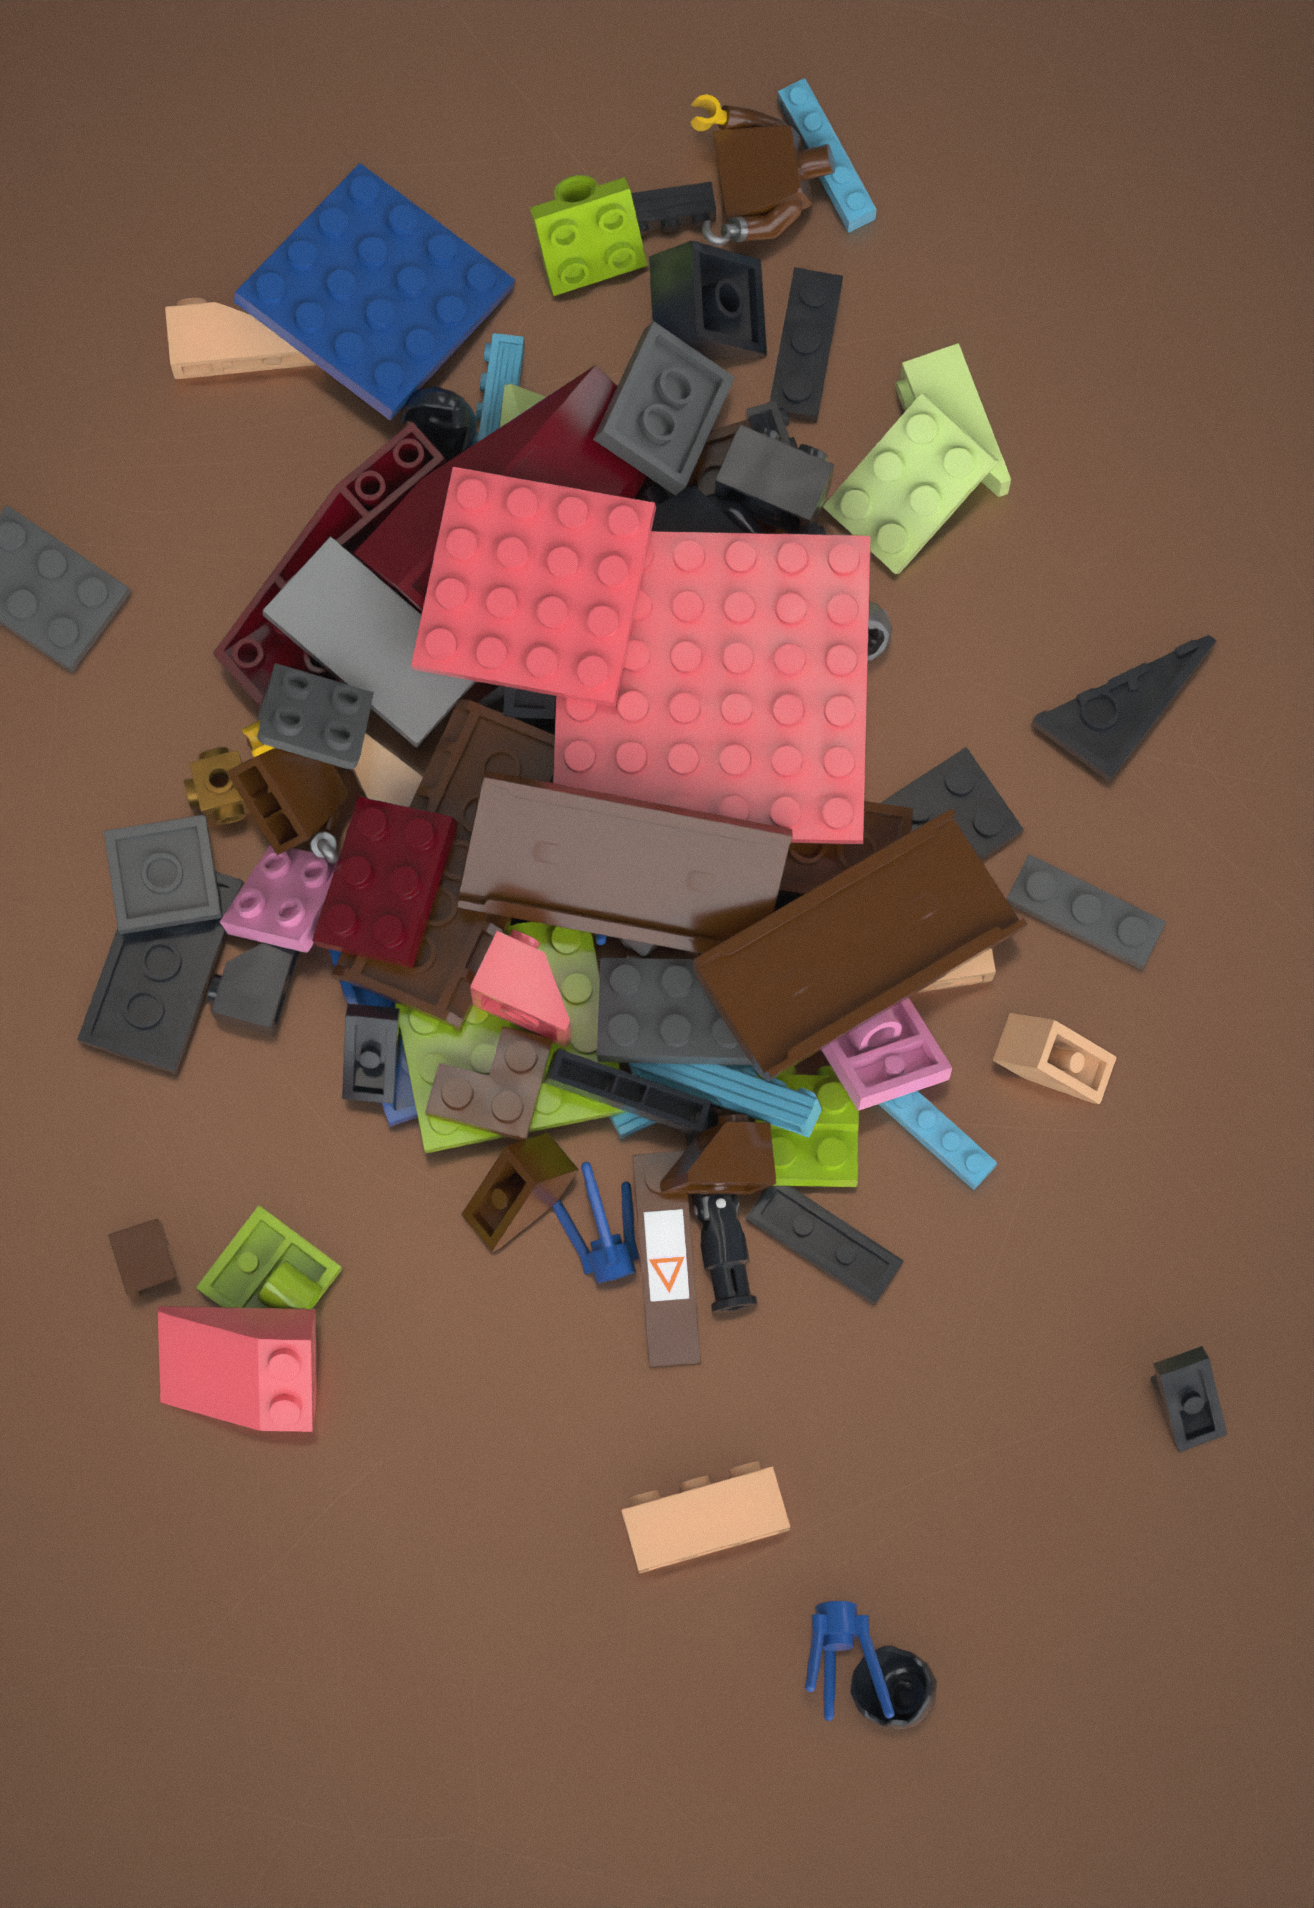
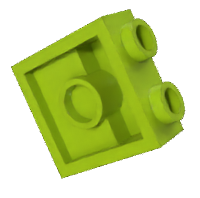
[754,1066,859,1187]

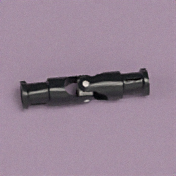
[685,1104,758,1313]

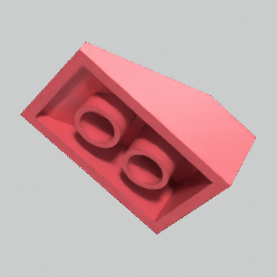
[158,1306,317,1432]

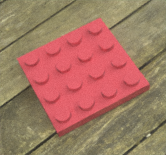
[411,467,656,707]

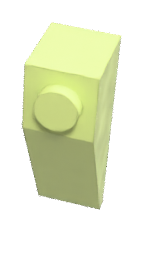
[895,343,1011,497]

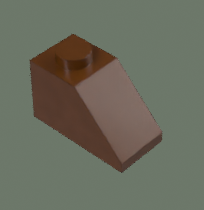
[660,1114,777,1195]
[461,1132,579,1251]

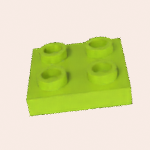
[529,175,648,296]
[196,1205,342,1309]

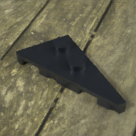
[1031,635,1216,782]

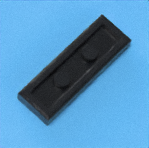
[745,1186,903,1306]

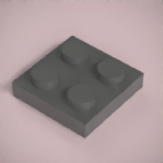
[104,815,222,934]

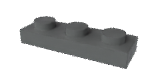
[1006,854,1166,970]

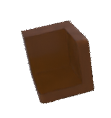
[108,1218,176,1299]

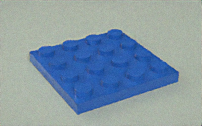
[234,163,515,421]

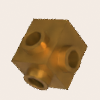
[183,747,251,825]

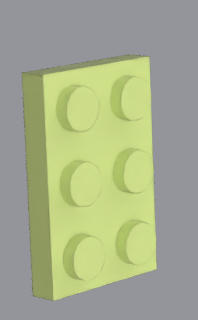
[822,393,999,574]

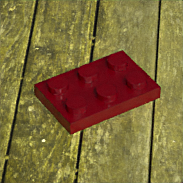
[312,796,459,968]

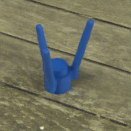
[552,1162,640,1284]
[805,1601,894,1721]

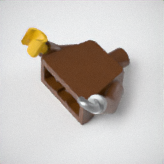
[690,94,835,246]
[227,720,348,863]

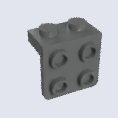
[257,663,374,769]

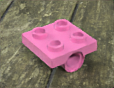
[220,845,337,953]
[822,998,952,1111]

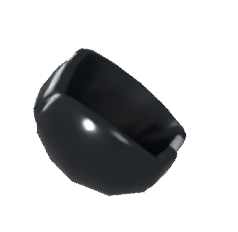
[400,387,477,463]
[850,1646,937,1730]

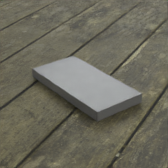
[263,537,476,748]

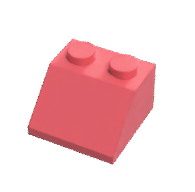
[470,930,571,1048]

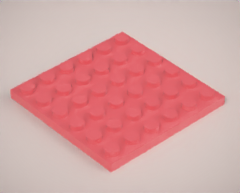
[553,531,870,844]

